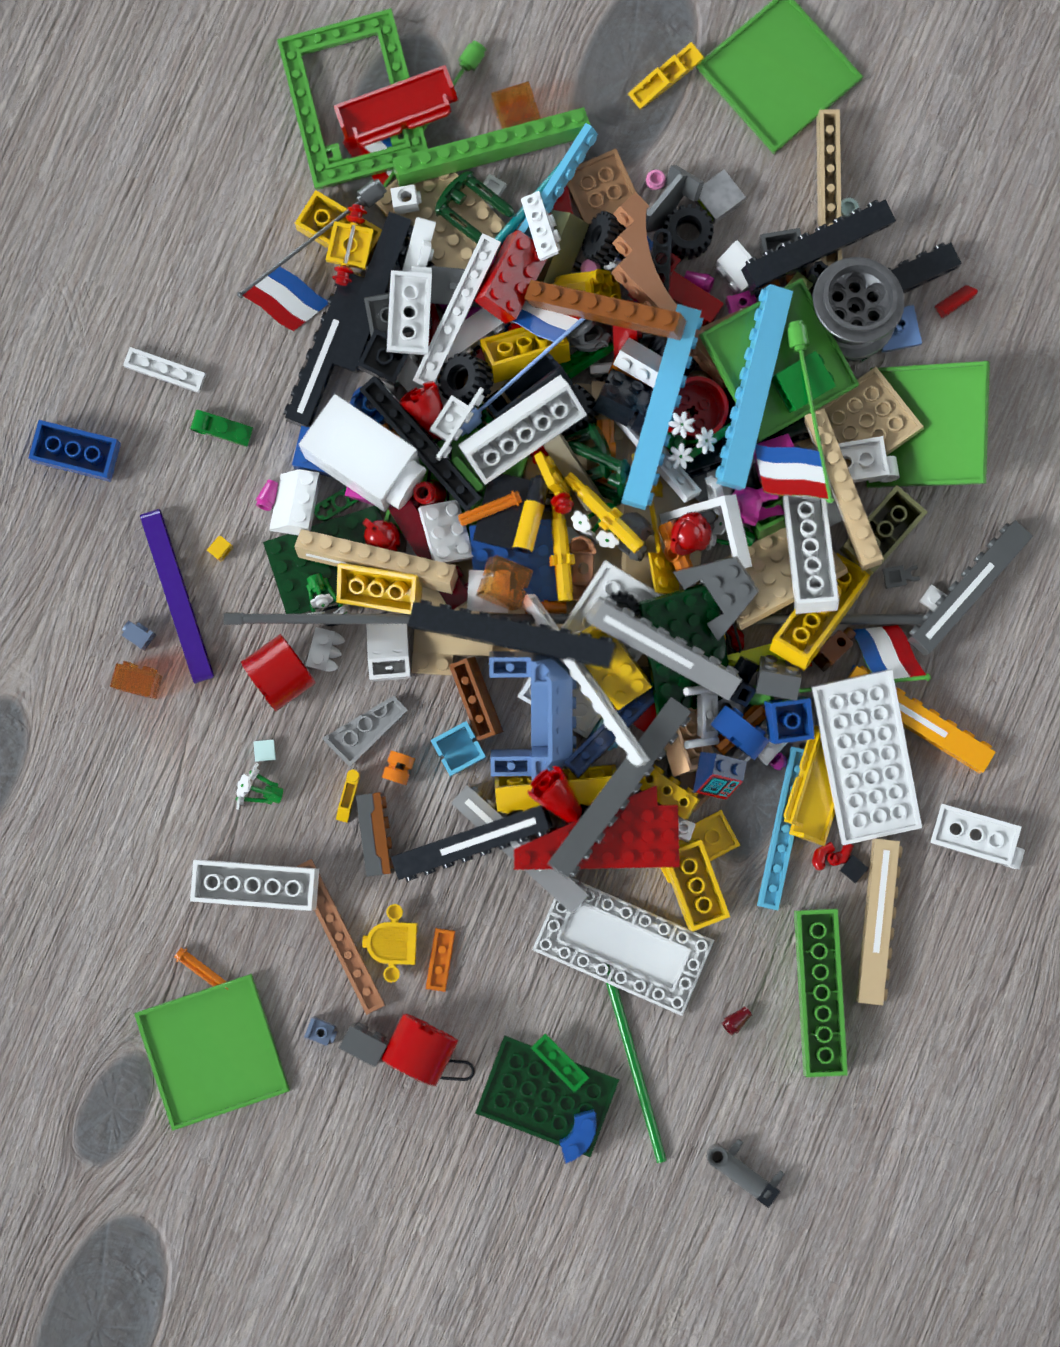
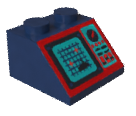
[693,752,747,800]

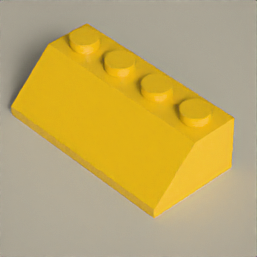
[480,327,571,383]
[336,563,422,614]

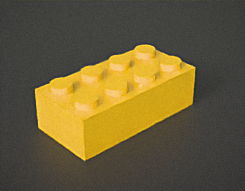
[294,190,382,271]
[577,625,652,710]
[666,839,730,932]

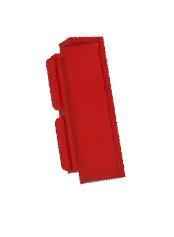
[333,65,458,146]

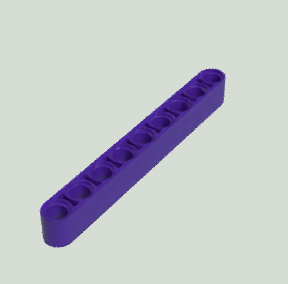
[140,509,214,684]

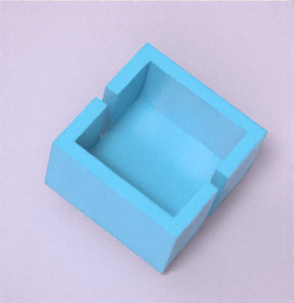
[431,721,486,777]

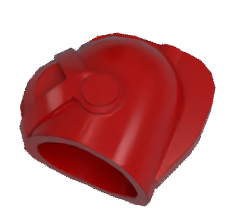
[670,512,712,555]
[363,518,400,552]

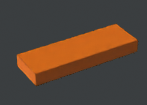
[425,928,456,992]

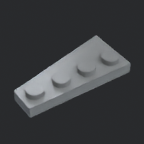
[322,696,408,767]

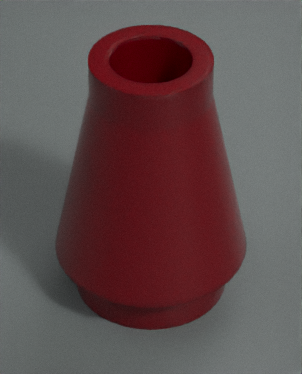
[721,1006,752,1035]

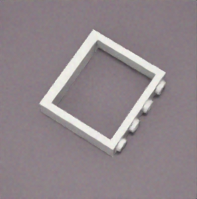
[659,494,752,586]

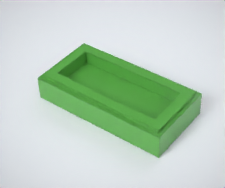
[452,456,487,492]

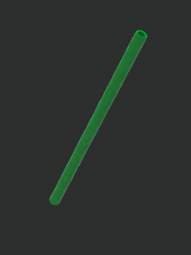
[604,963,667,1163]

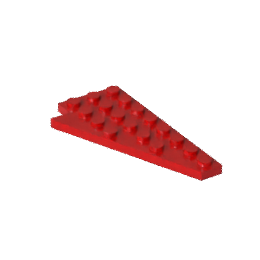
[514,786,680,870]

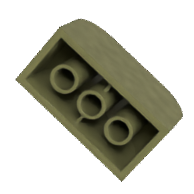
[839,485,927,576]

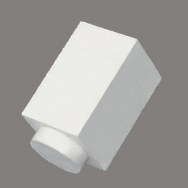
[299,394,426,512]

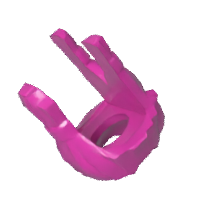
[732,487,784,526]

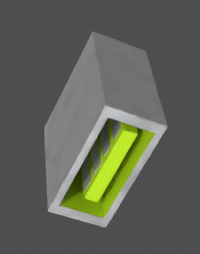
[697,170,746,224]

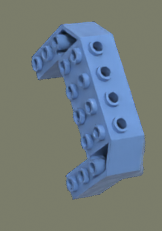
[489,651,576,781]

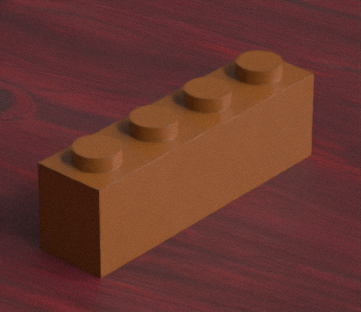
[449,656,504,741]

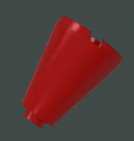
[400,381,444,440]
[528,766,582,822]

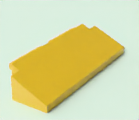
[784,725,835,846]

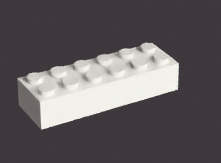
[458,375,587,485]
[783,496,839,614]
[190,860,319,911]

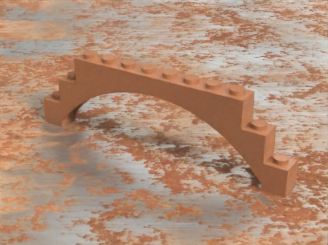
[611,192,726,390]

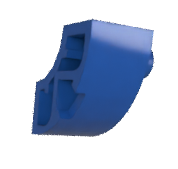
[710,705,770,761]
[560,1109,596,1163]

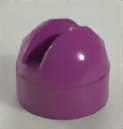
[769,752,787,770]

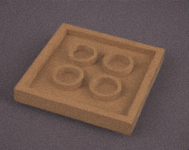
[567,149,636,224]

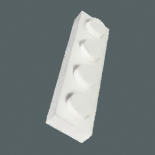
[123,347,206,393]

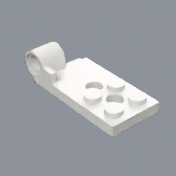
[387,266,432,355]
[809,436,900,483]
[930,804,1025,870]

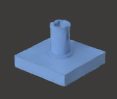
[874,305,922,353]

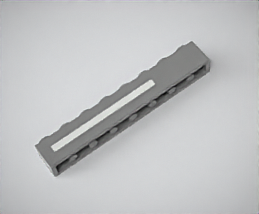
[586,597,742,701]
[451,785,589,914]

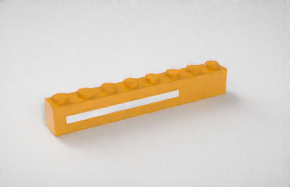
[847,666,996,773]

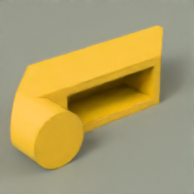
[336,769,360,823]

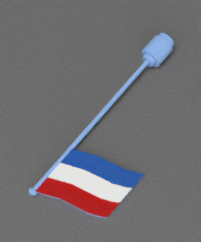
[460,301,585,436]

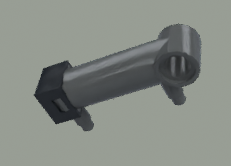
[706,1139,785,1209]

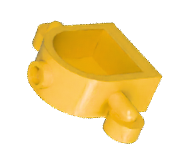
[362,904,418,983]

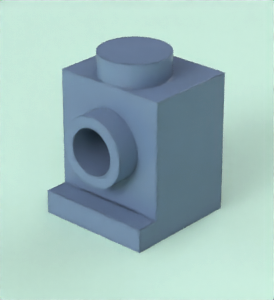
[122,621,156,651]
[304,1017,337,1046]

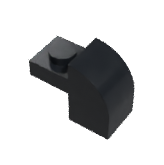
[730,656,759,707]

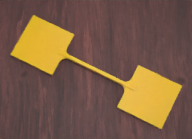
[631,454,679,594]

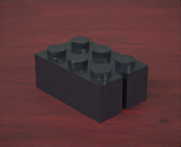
[592,368,654,433]

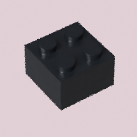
[357,329,410,386]

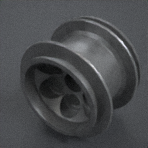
[811,257,904,361]

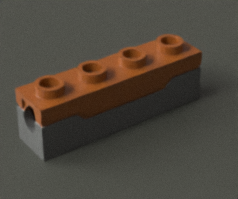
[356,792,395,877]

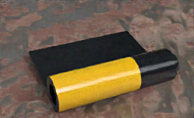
[473,473,549,554]

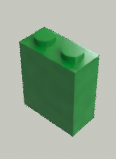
[771,351,836,413]

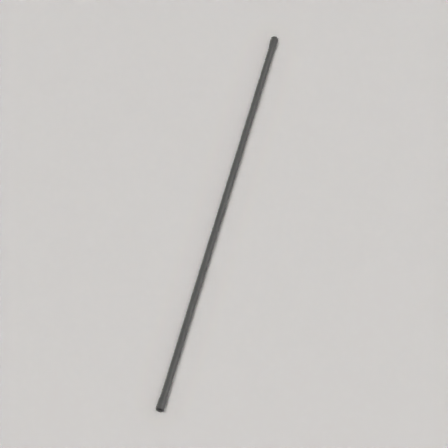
[223,612,925,625]

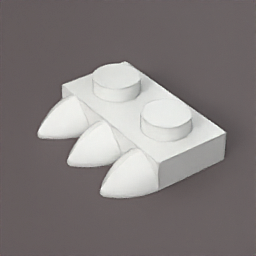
[306,627,345,672]

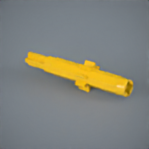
[564,472,645,553]
[549,504,575,602]

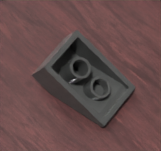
[364,292,433,336]

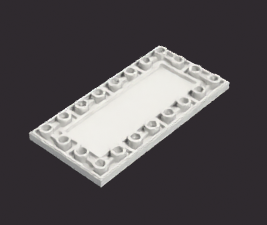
[532,878,714,1016]

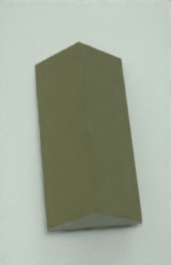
[536,210,589,284]

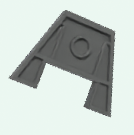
[673,556,759,641]

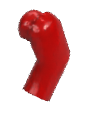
[727,624,744,651]
[812,842,835,871]
[827,844,854,866]

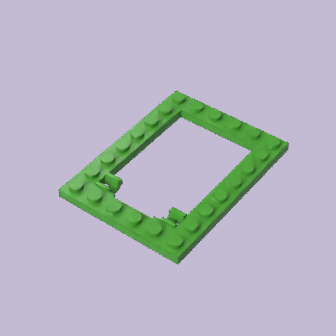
[277,8,428,190]

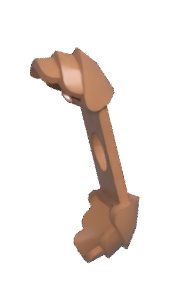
[569,535,596,601]

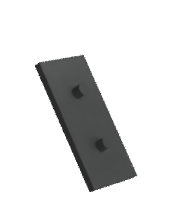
[430,266,489,308]

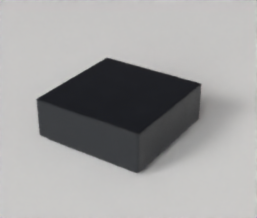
[839,855,868,884]

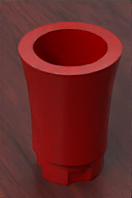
[413,480,446,505]

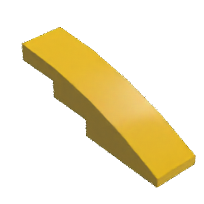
[628,42,705,109]

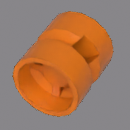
[382,751,415,786]

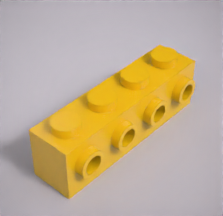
[639,764,700,820]

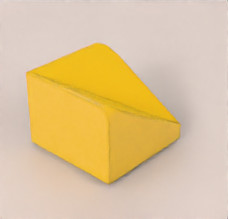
[207,535,233,562]

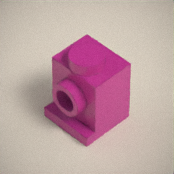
[725,291,757,314]

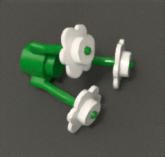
[306,573,350,614]

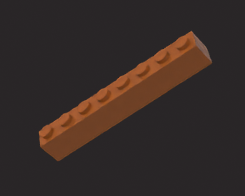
[524,280,687,340]

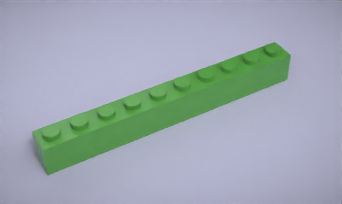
[393,107,590,187]

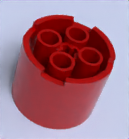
[667,376,729,446]
[241,633,316,712]
[381,1014,459,1087]

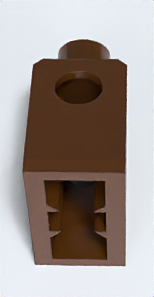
[812,627,856,672]

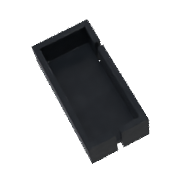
[484,352,573,419]

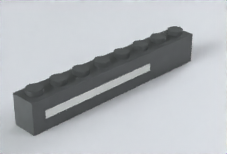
[907,520,1033,657]

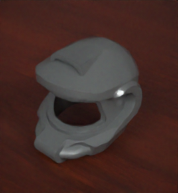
[566,319,612,352]
[614,512,655,561]

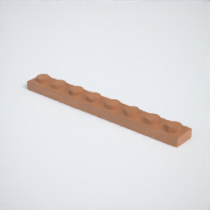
[296,859,385,1015]

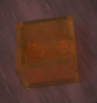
[491,81,541,129]
[476,555,534,611]
[110,661,163,699]

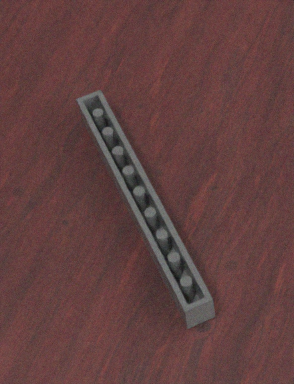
[547,697,691,879]

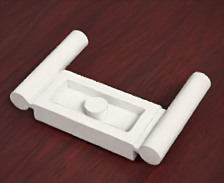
[683,686,719,749]

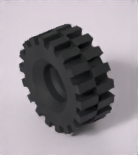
[582,211,626,266]

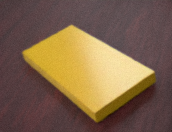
[660,810,741,883]

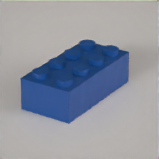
[28,420,121,482]

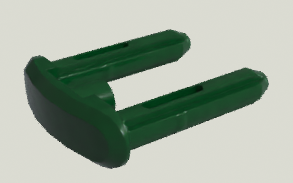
[435,171,515,244]
[550,423,612,493]
[568,441,631,506]

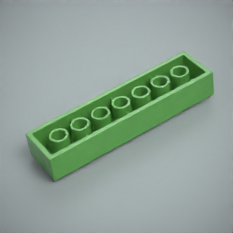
[794,908,848,1077]

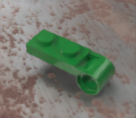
[190,410,253,447]

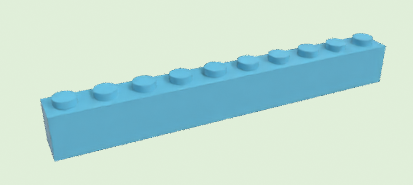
[715,284,793,490]
[621,304,703,510]

